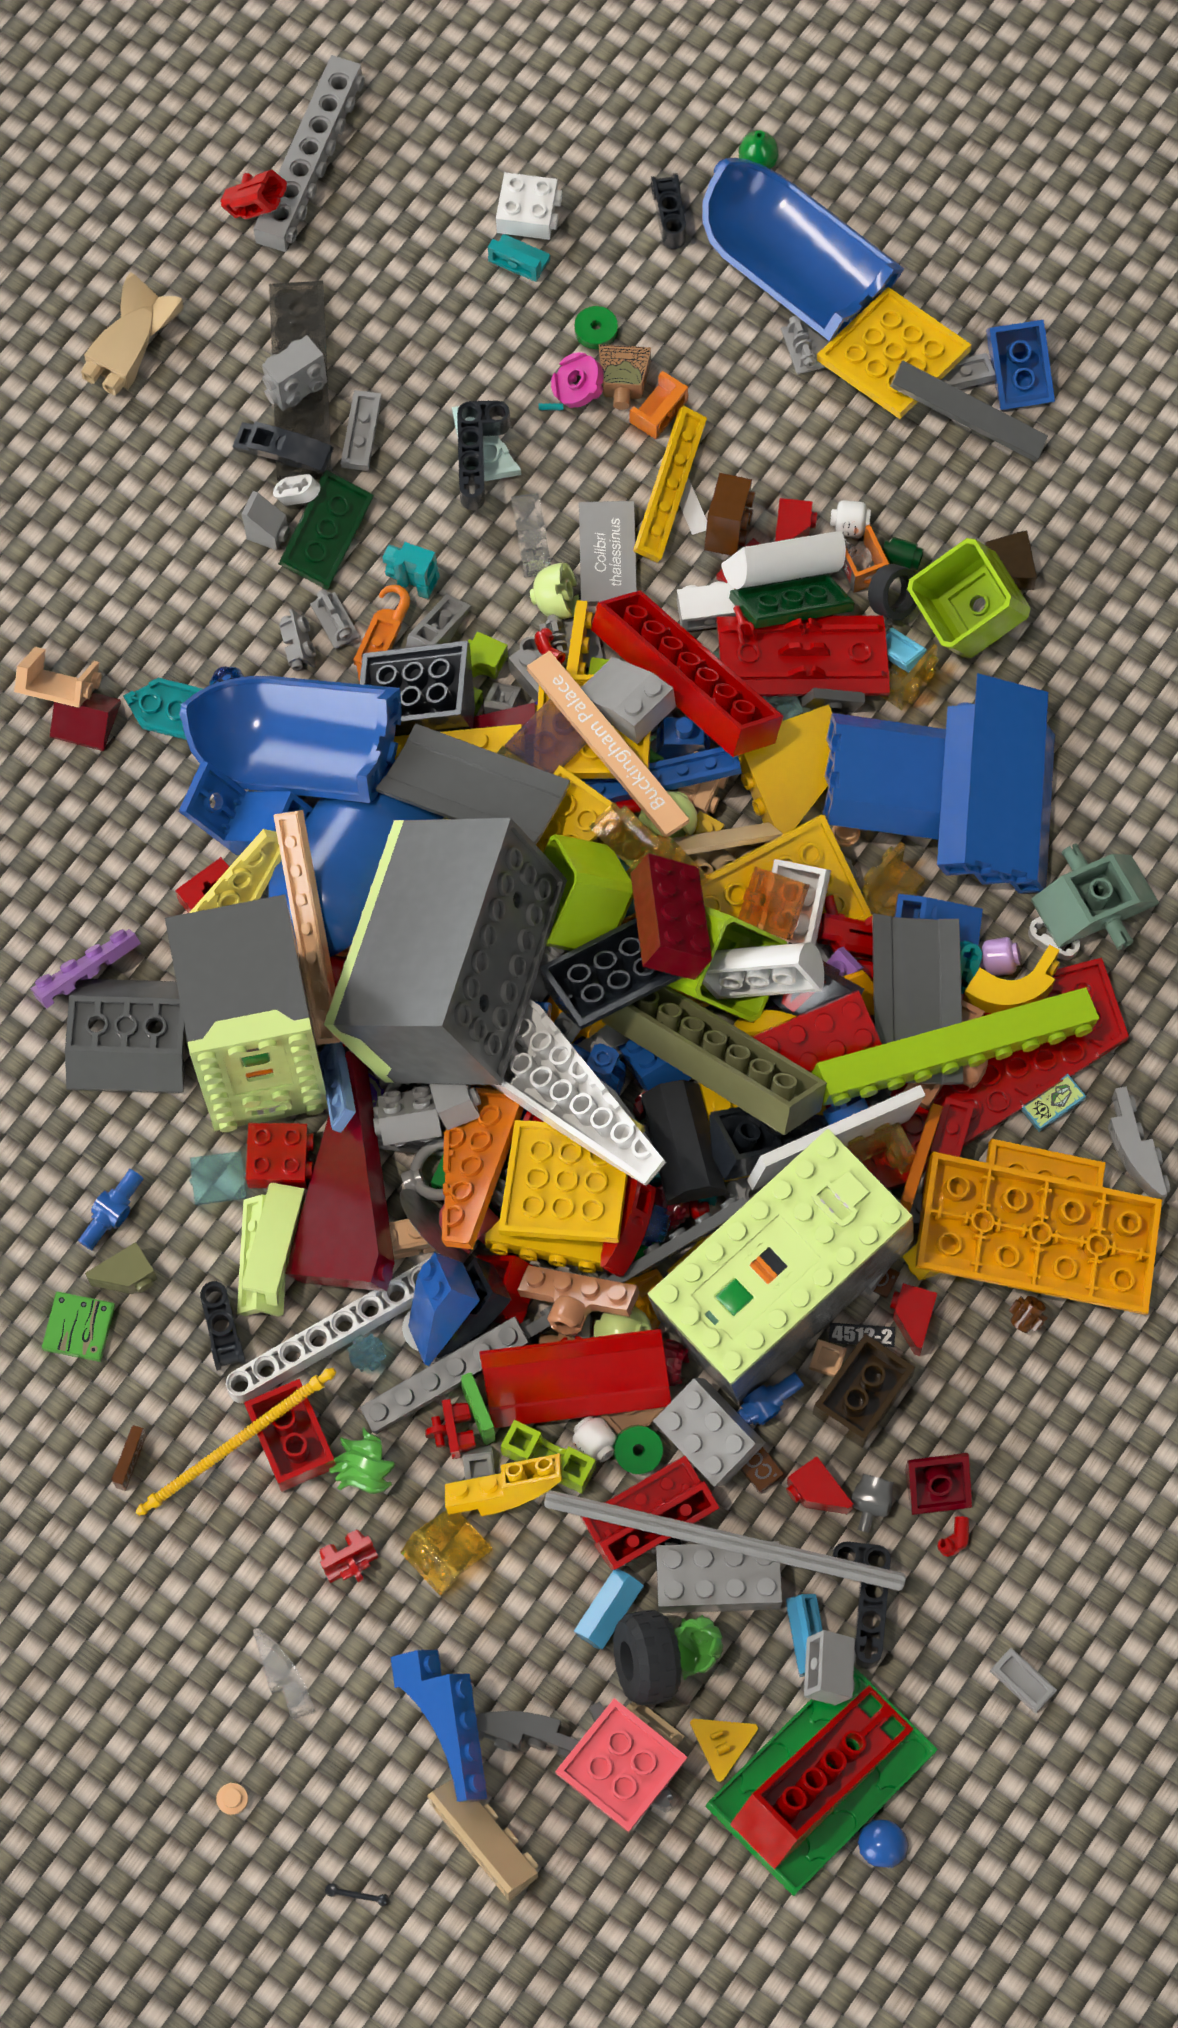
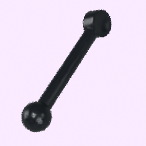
[325,1884,390,1906]

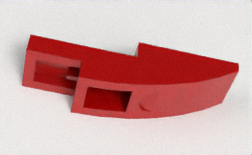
[600,1175,656,1277]

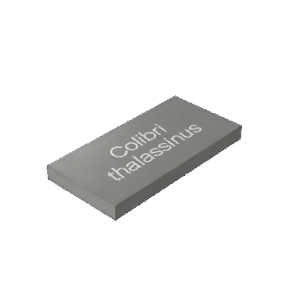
[579,501,637,606]

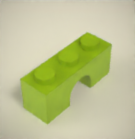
[468,631,508,716]
[500,1420,596,1494]

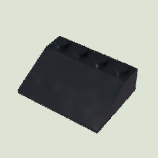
[359,641,475,736]
[540,918,683,1030]

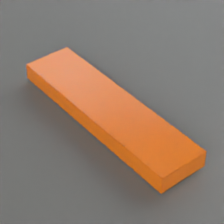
[900,1104,943,1213]

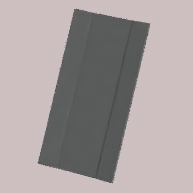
[376,723,570,845]
[872,914,963,1085]

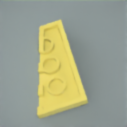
[189,829,282,913]

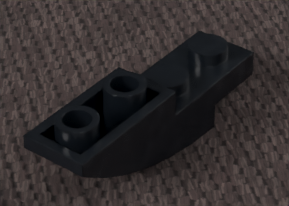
[232,422,334,473]

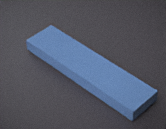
[319,1042,356,1133]

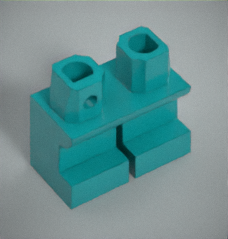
[382,542,440,600]

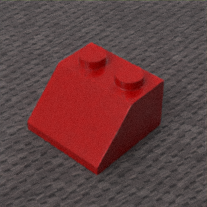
[476,1255,532,1324]

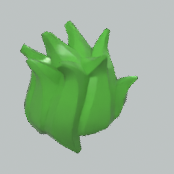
[329,1427,395,1494]
[674,1615,723,1680]

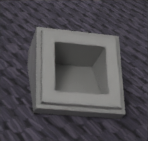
[462,1446,495,1480]

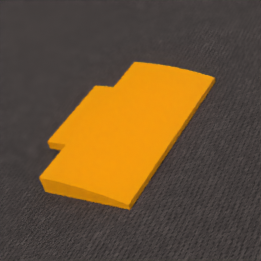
[915,1139,1162,1315]

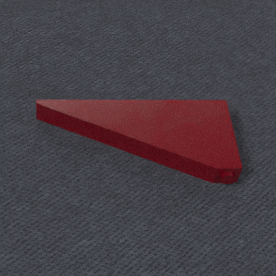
[285,1051,395,1292]

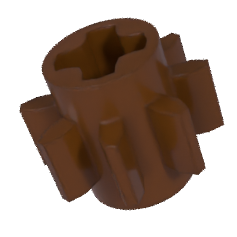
[1008,1296,1048,1333]

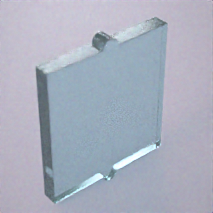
[189,1151,246,1205]

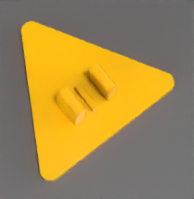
[690,1719,758,1782]

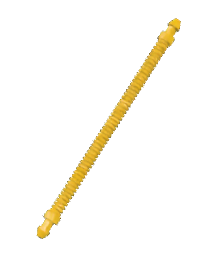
[136,1368,337,1516]

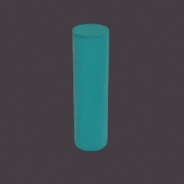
[539,403,563,410]

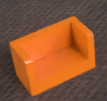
[630,371,688,439]

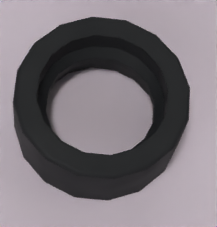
[868,564,917,620]

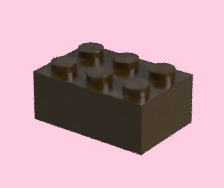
[813,1333,915,1448]

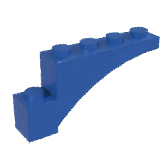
[391,1650,487,1802]

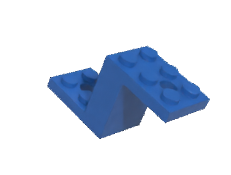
[178,762,313,855]

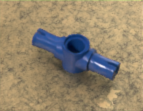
[77,1168,144,1251]
[737,1372,804,1425]

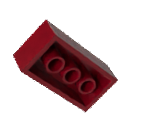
[631,853,712,980]

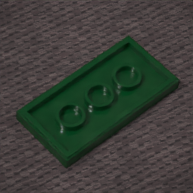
[278,470,374,590]
[729,573,855,629]

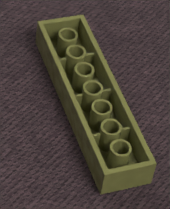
[602,986,827,1135]

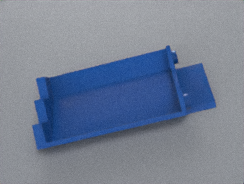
[937,673,1055,894]
[823,713,946,840]

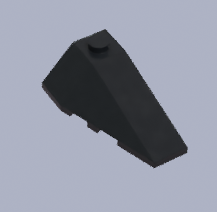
[709,1107,829,1180]

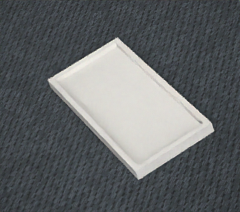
[747,1085,926,1191]

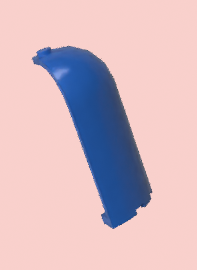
[703,158,904,341]
[179,676,401,803]
[269,759,444,957]

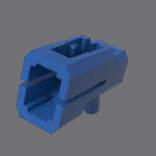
[572,1044,626,1096]

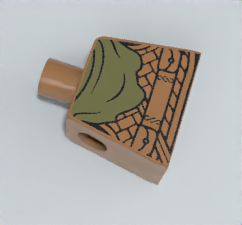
[599,345,651,410]

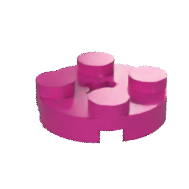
[551,352,604,408]

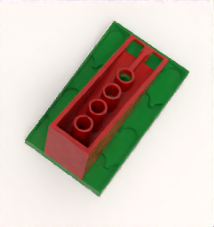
[705,1666,938,1897]

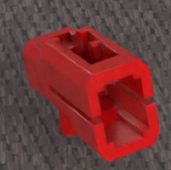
[220,169,287,220]
[816,895,873,961]

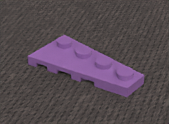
[30,929,141,1009]

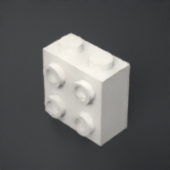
[496,172,562,240]

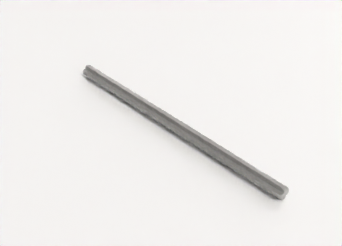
[544,1490,906,1591]

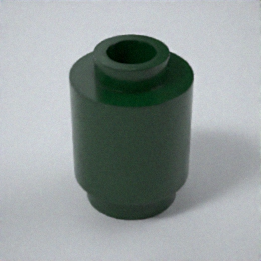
[882,536,924,570]

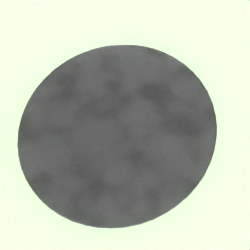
[400,1189,467,1263]

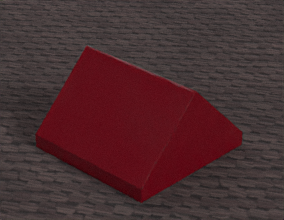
[50,692,121,751]
[905,1453,972,1515]

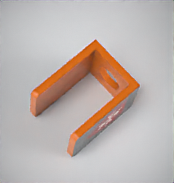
[841,525,889,593]

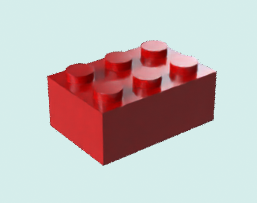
[244,1378,336,1492]

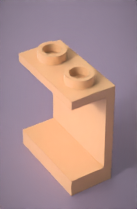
[14,647,102,707]

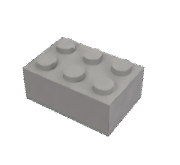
[653,1378,766,1487]

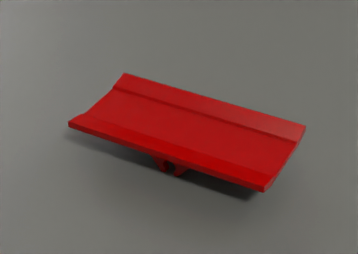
[716,615,890,697]
[479,1329,671,1428]

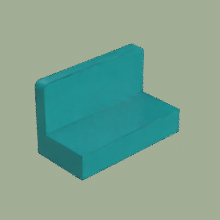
[488,234,550,282]

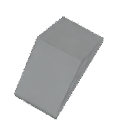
[484,682,521,714]

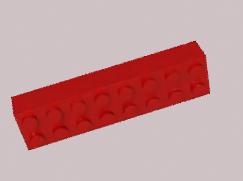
[591,590,783,757]

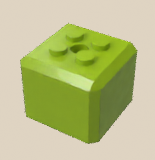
[907,538,1031,658]
[543,834,633,951]
[667,906,787,1022]

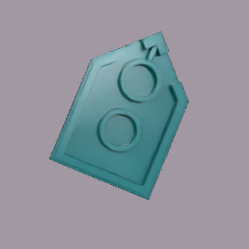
[123,677,203,740]

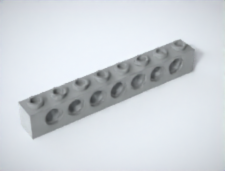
[253,55,365,252]

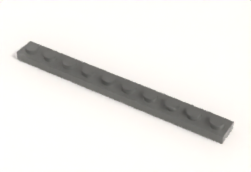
[520,1197,746,1341]

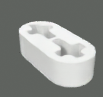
[273,474,321,506]
[1028,917,1080,960]

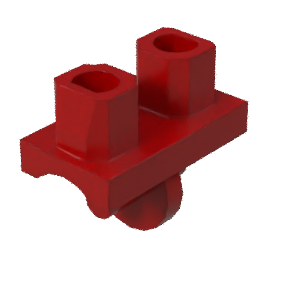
[425,1399,476,1459]
[319,1529,378,1583]

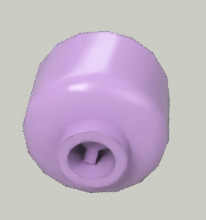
[979,937,1021,977]

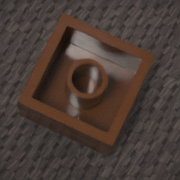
[704,473,756,556]

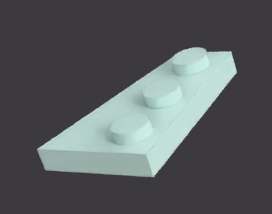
[452,406,521,481]

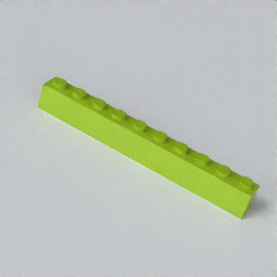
[812,987,1099,1106]

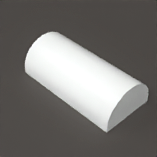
[721,531,846,589]
[760,859,831,945]
[702,942,824,999]

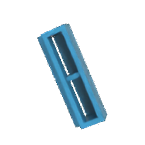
[574,1568,644,1650]
[786,1594,823,1677]

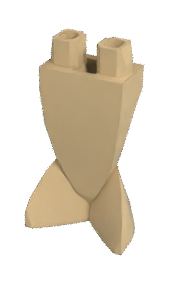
[81,272,183,396]

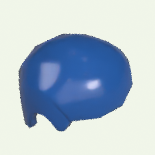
[858,1819,909,1868]

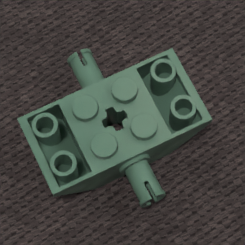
[1031,844,1159,950]

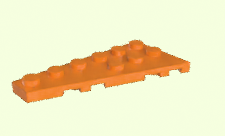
[442,1087,524,1249]

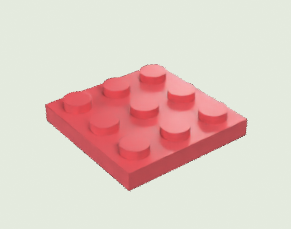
[555,1698,688,1833]

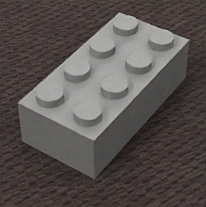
[656,1541,782,1613]

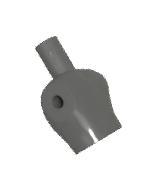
[851,1473,894,1533]

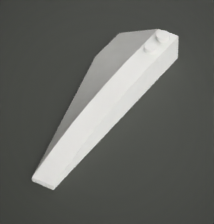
[491,999,666,1186]

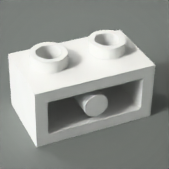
[677,581,736,631]

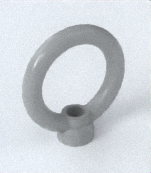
[401,1137,445,1201]

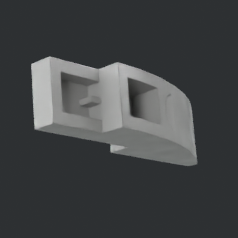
[1108,1086,1170,1203]

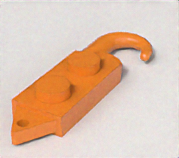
[353,585,411,683]

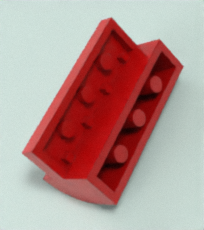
[580,1455,720,1570]

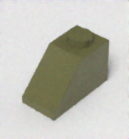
[85,1242,157,1294]

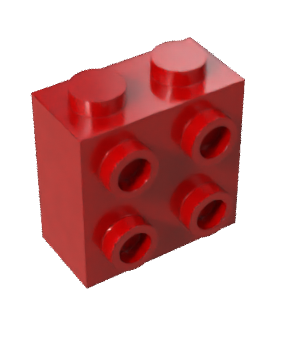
[246,1123,314,1189]

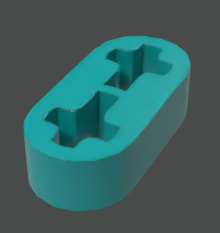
[960,941,982,994]

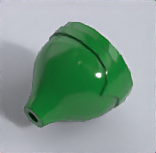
[738,130,779,169]

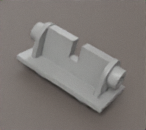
[310,589,360,649]
[279,609,316,670]

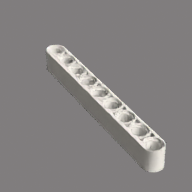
[226,1253,440,1403]

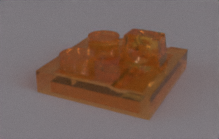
[738,866,810,940]

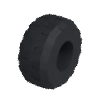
[613,1610,682,1706]

